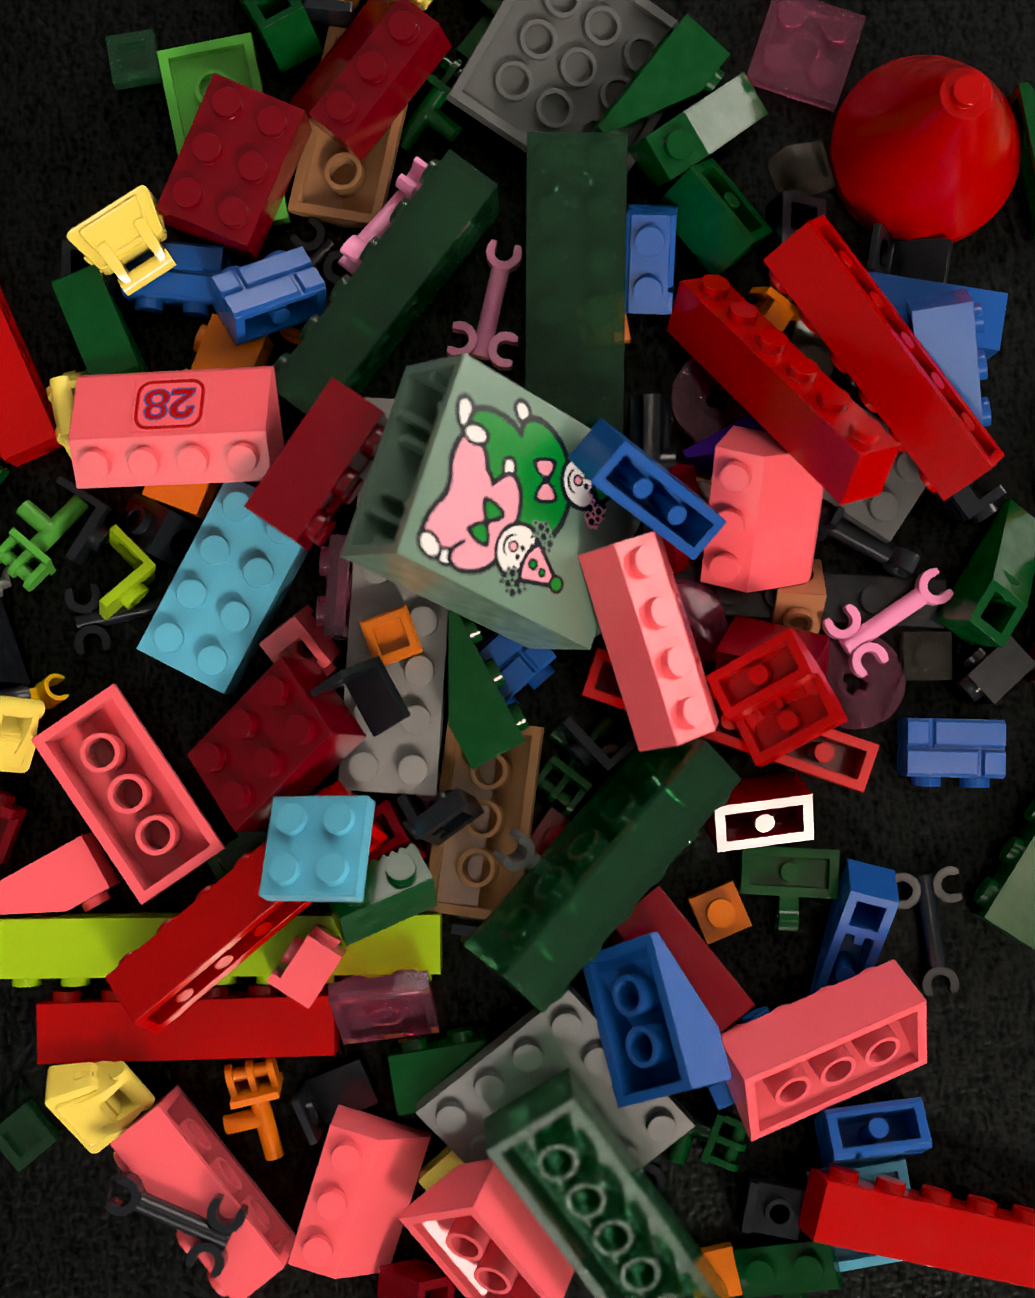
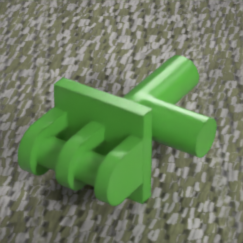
[0,494,89,591]

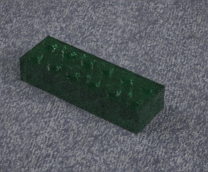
[525,132,627,434]
[273,149,499,420]
[463,738,742,1014]
[483,1067,730,1298]

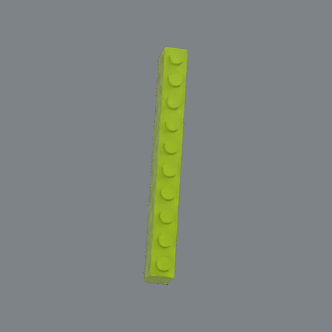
[0,911,442,987]

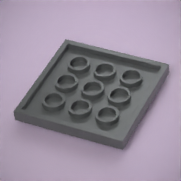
[445,0,678,206]
[415,981,695,1233]

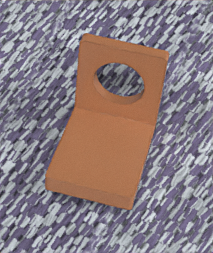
[770,559,827,634]

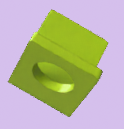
[99,524,156,620]

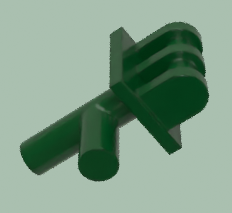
[399,53,465,152]
[537,714,617,817]
[665,1108,747,1172]

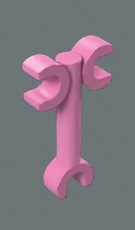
[338,156,433,275]
[446,239,522,371]
[821,568,954,678]

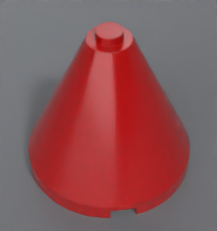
[828,55,1021,243]

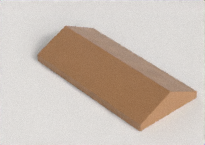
[287,26,408,228]
[426,716,544,924]

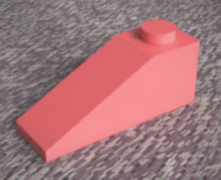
[0,832,121,915]

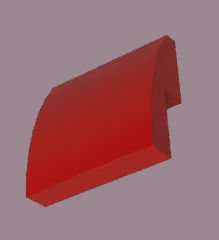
[706,628,849,766]

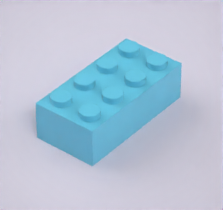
[136,482,308,695]

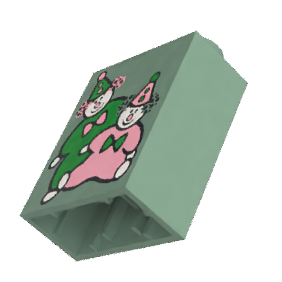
[340,353,641,650]

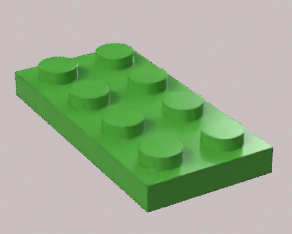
[157,32,291,242]

